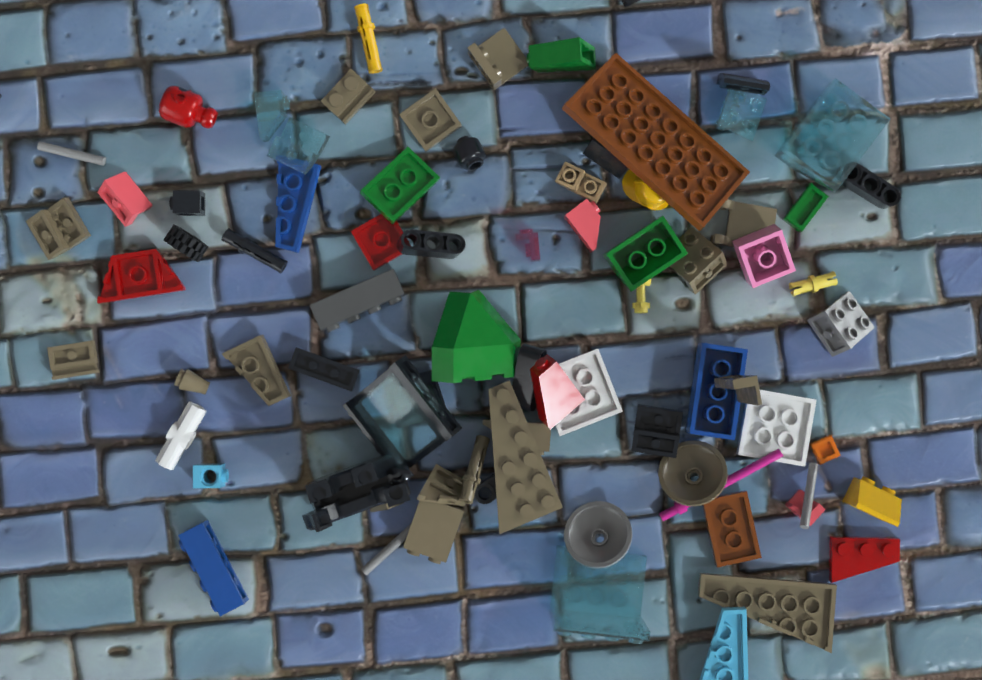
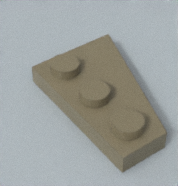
[222,335,291,406]

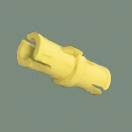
[789,271,838,297]

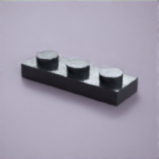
[288,347,360,392]

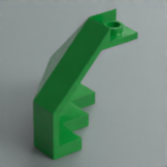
[432,290,521,383]

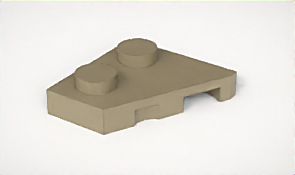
[417,464,465,506]

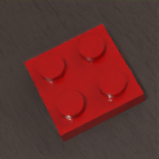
[351,214,411,271]

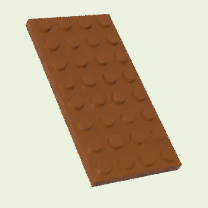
[562,53,750,231]

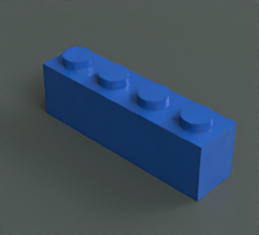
[178,520,249,616]

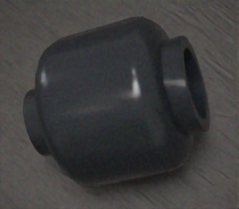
[453,136,486,171]

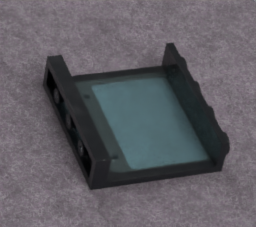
[342,355,462,468]

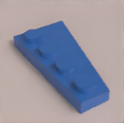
[275,155,322,253]

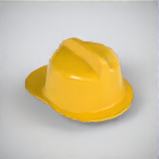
[622,170,669,211]

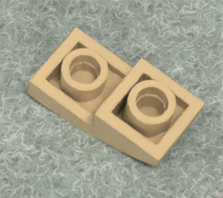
[555,162,607,204]

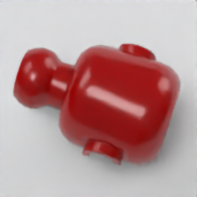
[159,86,218,129]

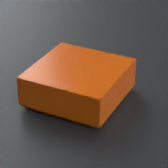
[809,435,841,465]

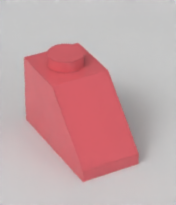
[564,199,601,253]

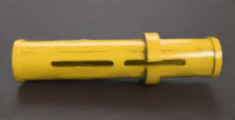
[354,3,383,74]

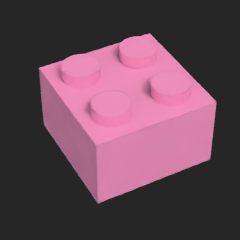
[732,224,796,288]

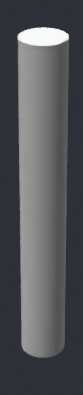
[37,141,106,166]
[800,463,818,529]
[361,524,411,575]

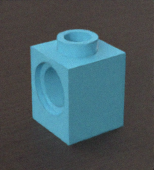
[193,463,229,488]

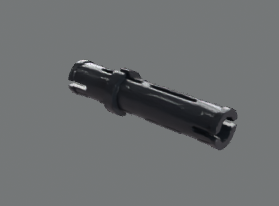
[221,228,288,274]

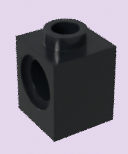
[169,190,205,216]

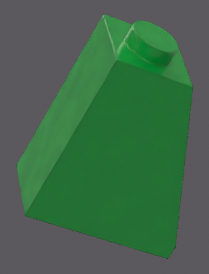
[527,37,596,73]

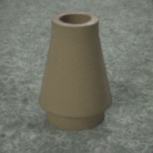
[174,369,210,395]

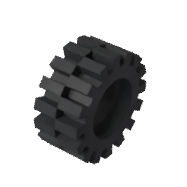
[163,224,209,262]

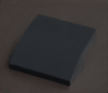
[717,73,770,95]
[631,404,683,458]

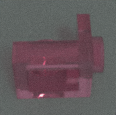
[515,229,540,262]

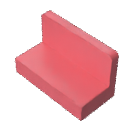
[97,172,152,227]

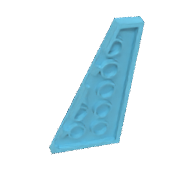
[700,607,748,680]

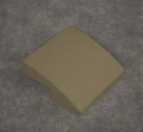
[26,197,91,260]

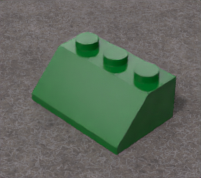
[603,216,688,292]

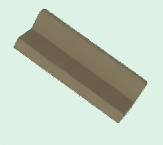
[714,374,762,405]

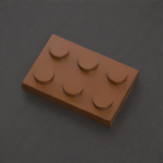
[702,490,762,568]

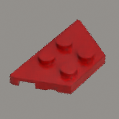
[97,249,186,304]

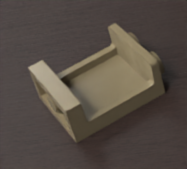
[403,501,465,564]

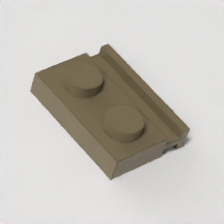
[321,69,375,125]
[47,340,100,380]

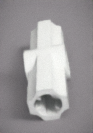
[155,401,207,470]

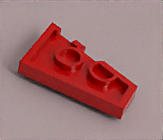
[829,536,900,583]

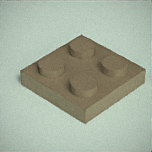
[399,88,462,152]

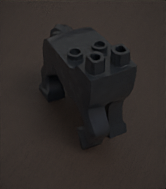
[302,455,414,532]

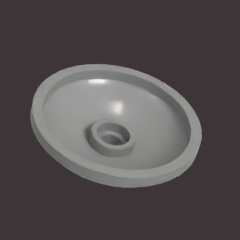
[564,501,632,568]

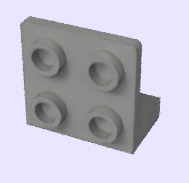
[807,291,874,357]

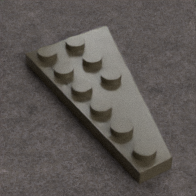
[488,380,563,534]

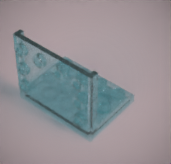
[549,546,650,644]

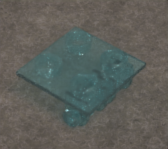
[716,89,767,141]

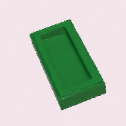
[782,183,829,233]

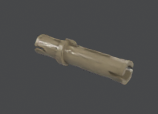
[459,435,490,504]

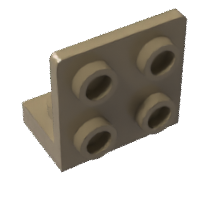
[467,28,529,90]
[669,227,728,295]

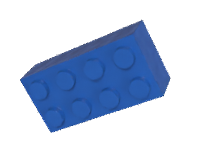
[685,343,748,440]

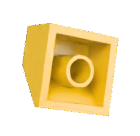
[842,476,902,527]

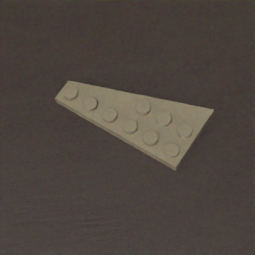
[698,573,837,653]

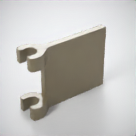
[710,199,777,247]

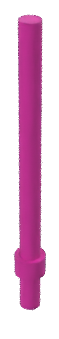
[659,448,783,521]

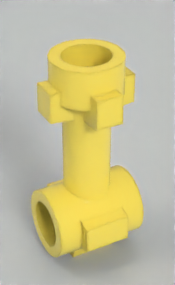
[632,279,651,313]

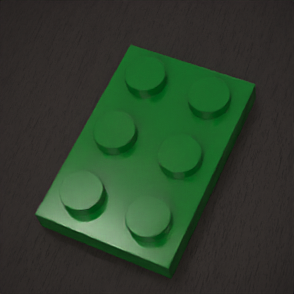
[360,147,440,225]

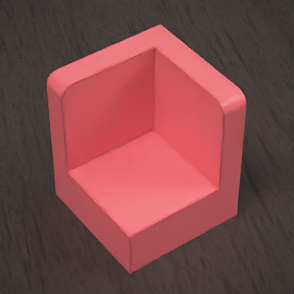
[785,489,826,526]

